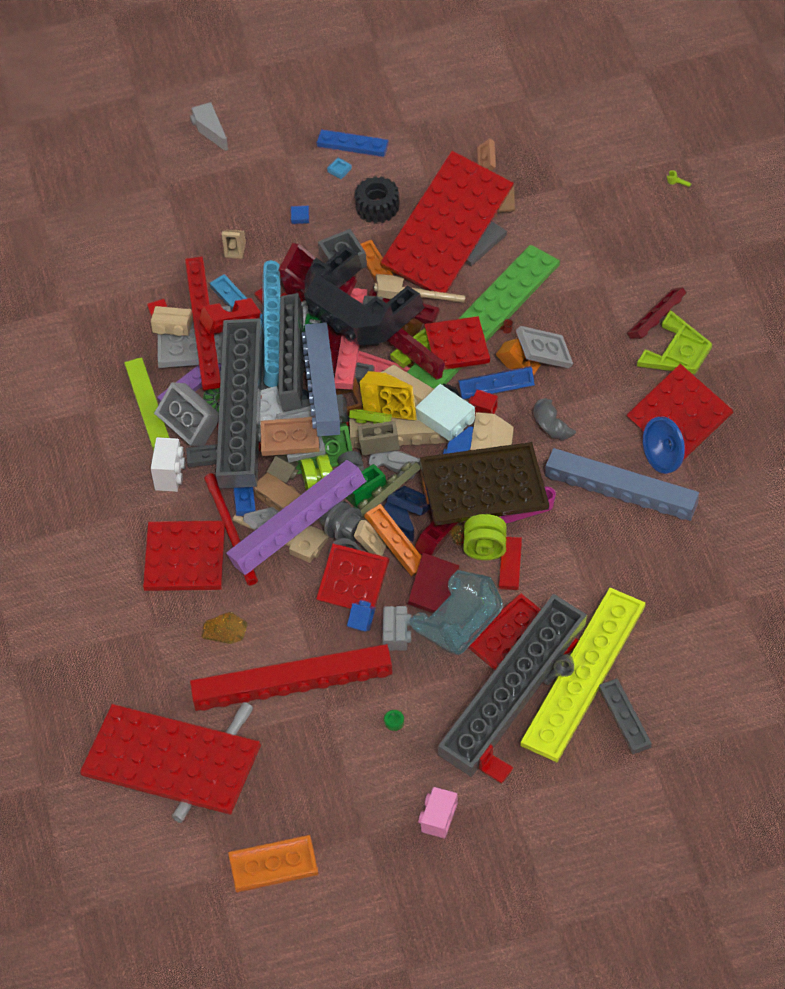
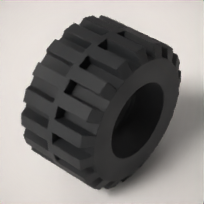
[354,176,400,224]

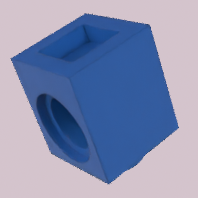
[347,600,376,632]

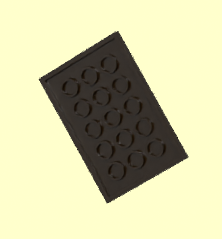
[419,442,550,526]

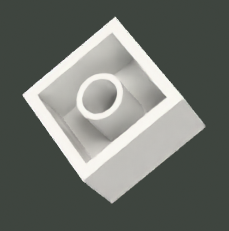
[151,437,185,492]

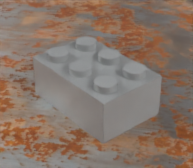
[154,382,219,446]

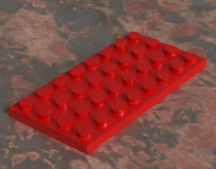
[380,151,514,293]
[80,704,261,815]

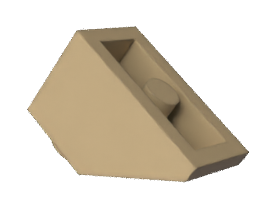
[222,230,246,259]

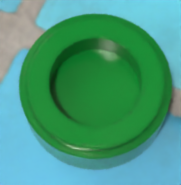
[384,710,404,731]

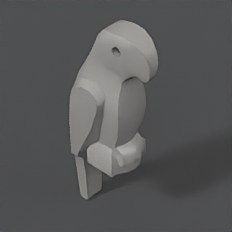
[369,450,420,479]

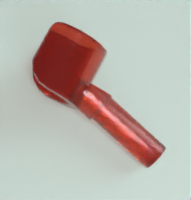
[498,319,513,334]

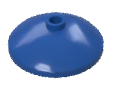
[643,416,685,474]

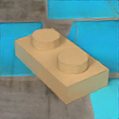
[354,520,386,556]

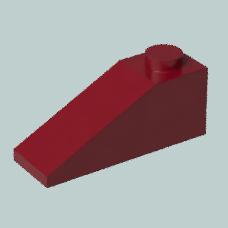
[415,520,459,556]

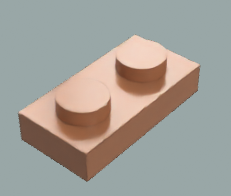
[477,138,496,171]

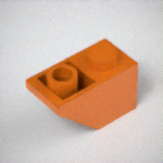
[496,338,541,375]

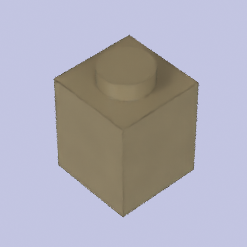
[267,454,299,483]

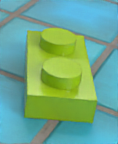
[349,409,392,424]

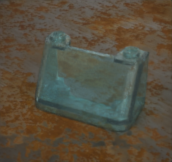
[409,570,503,655]

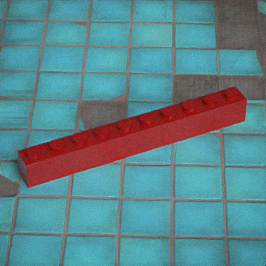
[190,644,393,711]

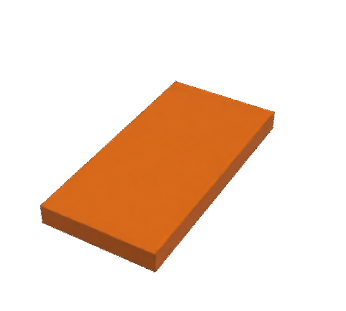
[228,835,319,893]

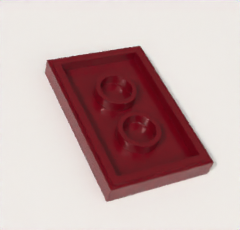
[407,553,460,617]

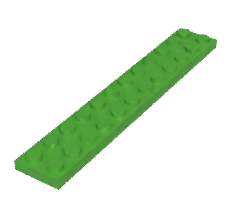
[407,244,560,389]

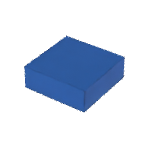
[291,206,309,224]

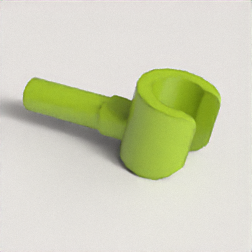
[667,170,691,187]

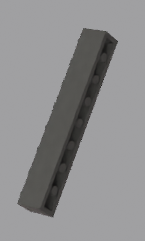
[278,293,304,411]

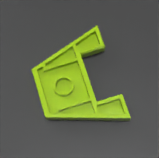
[637,310,712,374]

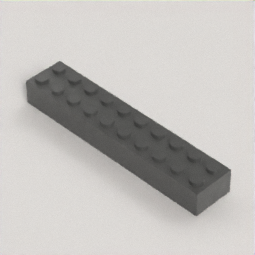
[216,318,263,488]
[438,594,587,777]

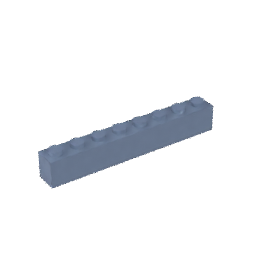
[302,323,340,436]
[545,448,699,521]

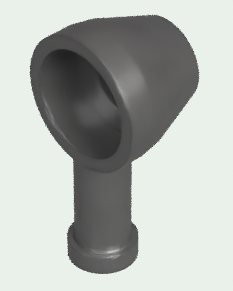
[543,654,575,685]

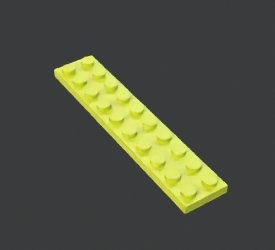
[521,588,646,762]

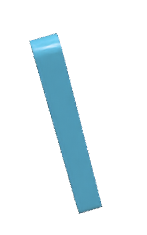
[262,260,280,387]

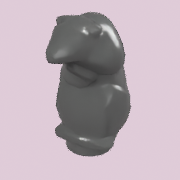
[533,398,576,441]

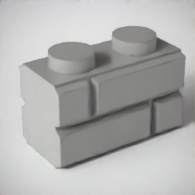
[383,606,411,651]

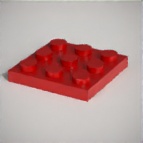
[424,316,490,370]
[316,543,390,609]

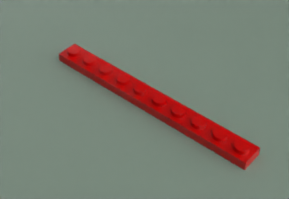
[185,256,221,390]

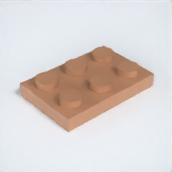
[261,417,320,456]

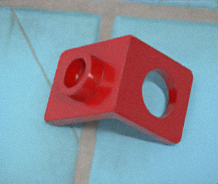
[479,744,513,783]

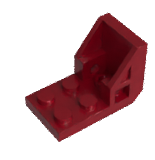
[278,243,357,301]

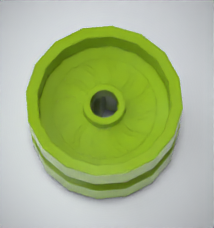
[300,454,333,491]
[464,514,507,560]

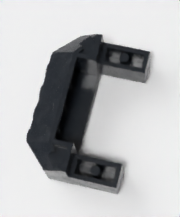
[304,246,424,345]

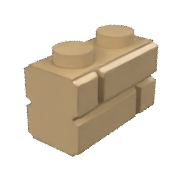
[151,306,193,336]

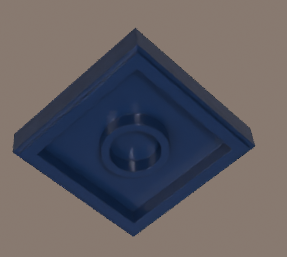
[387,486,431,515]

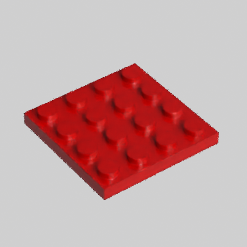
[627,364,734,460]
[143,521,225,591]
[466,593,579,670]

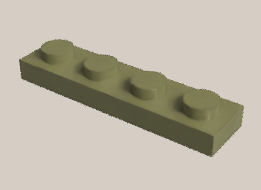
[357,461,421,518]

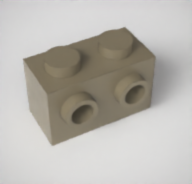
[358,421,400,455]

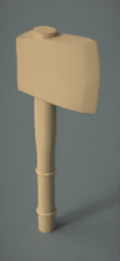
[374,274,465,303]
[233,514,329,563]

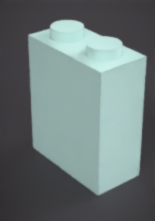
[416,384,475,441]

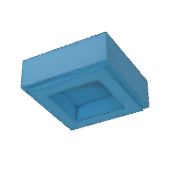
[327,158,352,179]

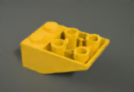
[360,371,417,420]

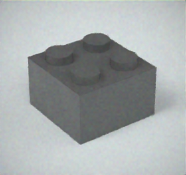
[318,229,367,269]

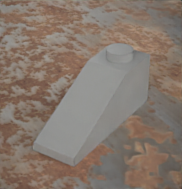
[190,102,228,151]

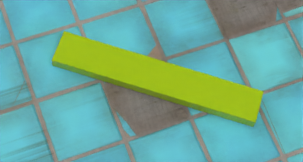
[124,357,169,451]

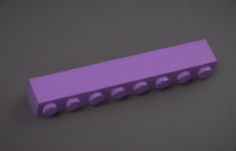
[226,460,366,575]

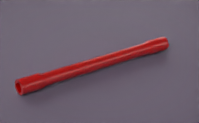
[204,473,258,586]

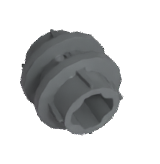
[320,501,364,542]

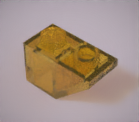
[201,611,248,644]

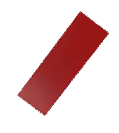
[499,537,522,590]

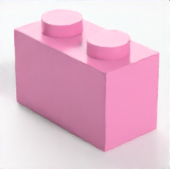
[418,787,458,838]

